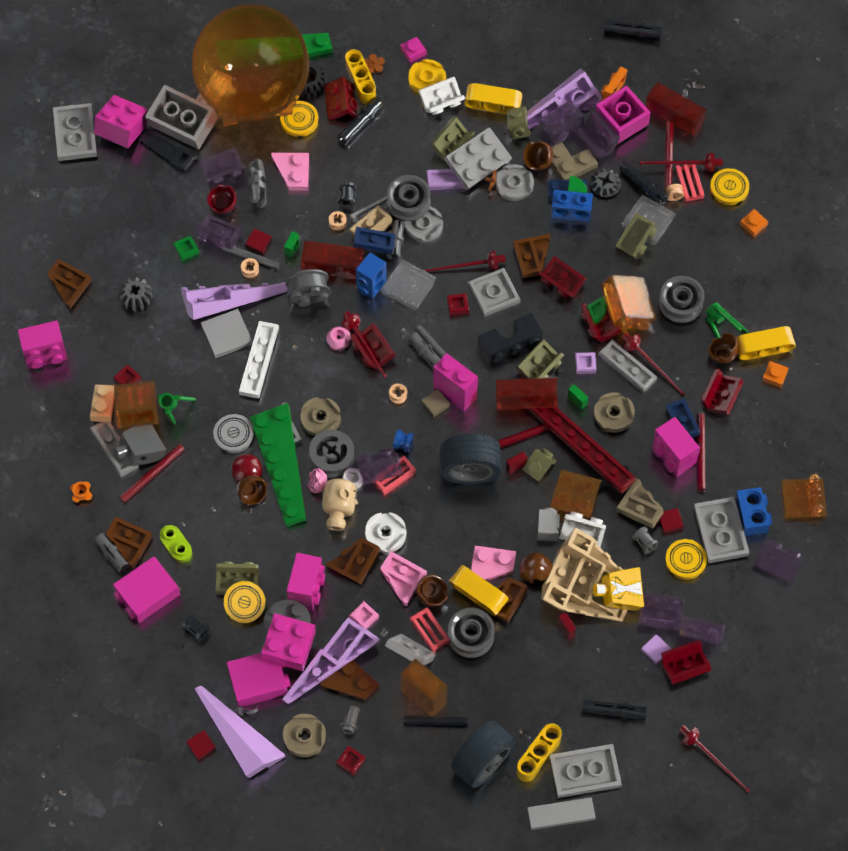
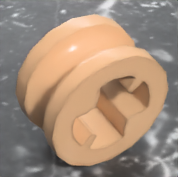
[665,184,684,201]
[329,211,347,231]
[241,258,259,278]
[389,384,407,404]

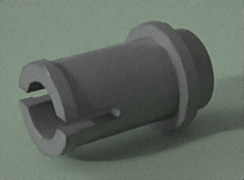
[340,705,360,735]

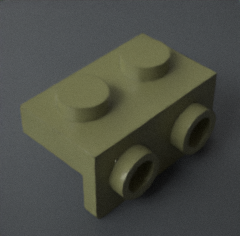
[430,117,476,161]
[616,212,657,258]
[515,339,564,385]
[216,561,259,595]

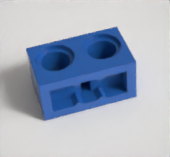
[551,190,593,222]
[356,253,387,298]
[735,487,772,536]

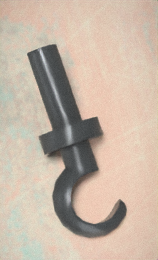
[230,706,258,716]

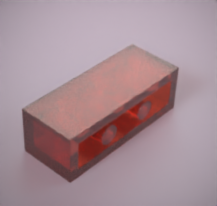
[645,82,706,135]
[301,241,364,279]
[496,378,558,410]

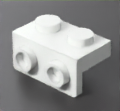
[418,77,465,115]
[559,511,606,547]

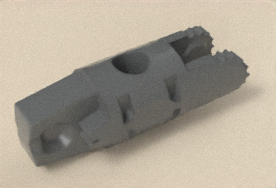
[248,159,266,208]

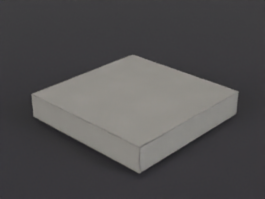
[468,268,521,317]
[201,309,253,359]
[385,634,436,667]

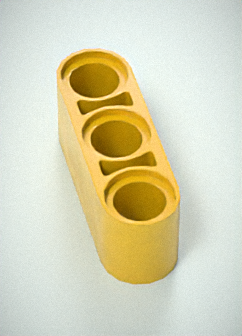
[345,49,376,105]
[464,83,522,114]
[736,326,796,360]
[449,565,509,616]
[517,723,562,782]

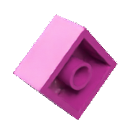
[595,86,651,144]
[94,95,148,148]
[18,320,67,369]
[652,417,700,477]
[287,553,326,611]
[262,613,316,671]

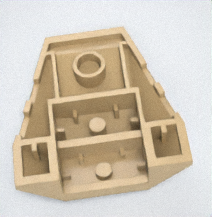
[542,527,627,622]

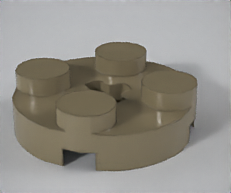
[594,392,635,433]
[300,397,341,437]
[283,714,326,757]

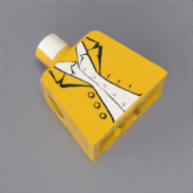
[593,567,644,611]

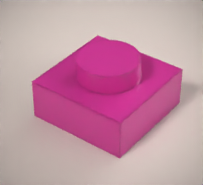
[400,37,427,63]

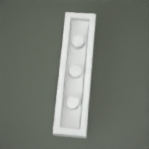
[239,321,279,399]

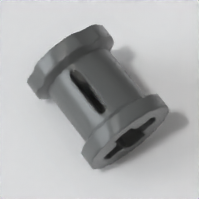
[632,526,659,554]

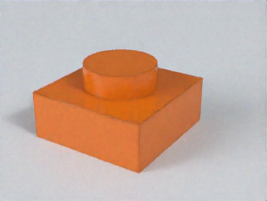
[740,209,768,237]
[762,361,789,388]

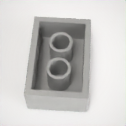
[145,85,218,150]

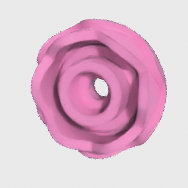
[326,326,351,350]
[307,468,327,493]

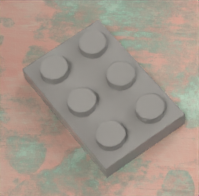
[53,103,97,161]
[444,127,512,190]
[693,497,749,563]
[549,744,622,798]

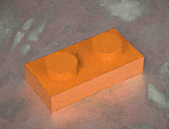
[601,67,628,101]

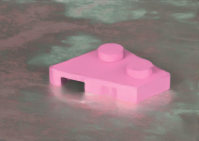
[271,153,309,191]
[471,546,516,581]
[380,551,427,606]

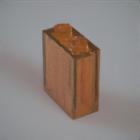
[601,275,657,330]
[114,380,159,429]
[401,658,447,717]

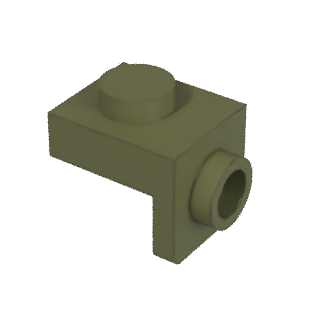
[507,106,530,139]
[522,448,557,481]

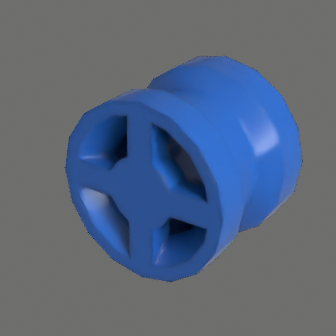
[393,430,414,453]

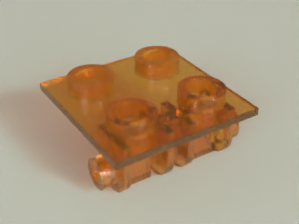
[550,469,601,518]
[782,474,827,518]

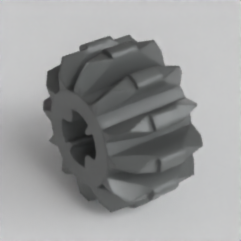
[118,277,153,312]

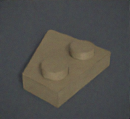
[617,479,663,528]

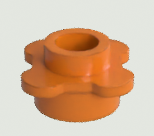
[70,481,92,503]

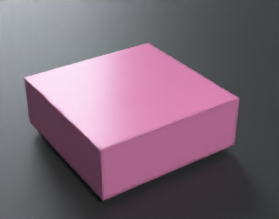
[349,601,379,629]

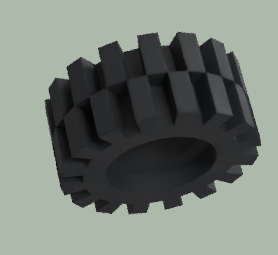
[290,60,325,98]

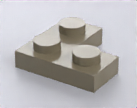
[552,142,598,180]

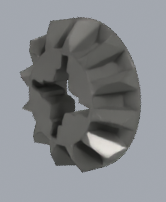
[590,168,621,197]

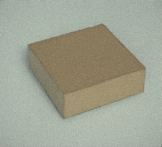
[422,389,450,417]

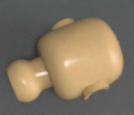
[322,479,358,531]

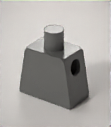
[113,419,166,466]

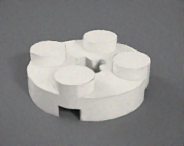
[365,512,407,555]

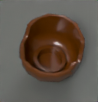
[522,141,554,170]
[708,332,738,364]
[236,475,267,506]
[519,552,553,583]
[416,574,448,607]

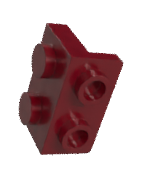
[324,77,358,120]
[538,256,587,298]
[581,296,622,343]
[350,323,396,370]
[701,368,744,416]
[661,640,711,684]

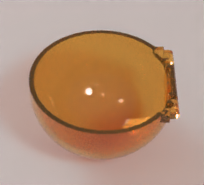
[192,4,310,126]

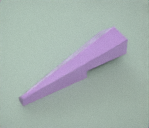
[507,69,602,129]
[181,282,288,320]
[282,617,380,704]
[195,686,286,778]

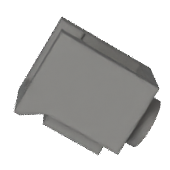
[537,508,560,542]

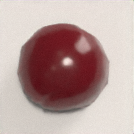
[207,184,237,214]
[231,454,262,482]

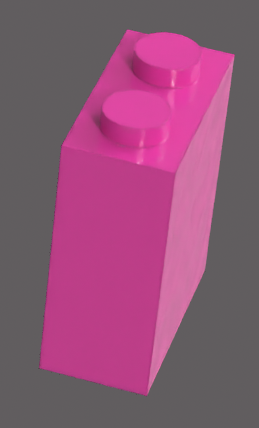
[433,353,478,412]
[113,556,180,623]
[227,653,291,707]

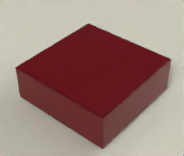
[245,228,272,255]
[447,293,469,316]
[113,364,142,393]
[506,452,528,475]
[659,508,684,534]
[558,612,576,640]
[186,730,216,760]
[336,745,366,776]

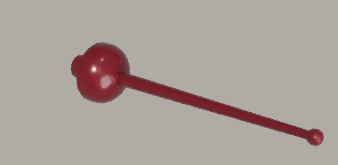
[639,153,723,172]
[422,250,506,273]
[341,311,387,378]
[621,332,685,396]
[678,725,750,793]

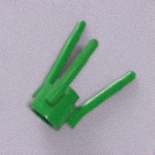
[706,302,749,338]
[157,393,196,425]

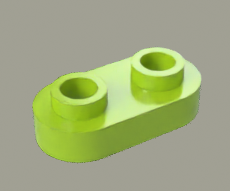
[160,525,192,563]

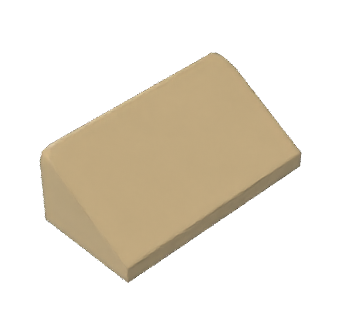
[349,205,393,236]

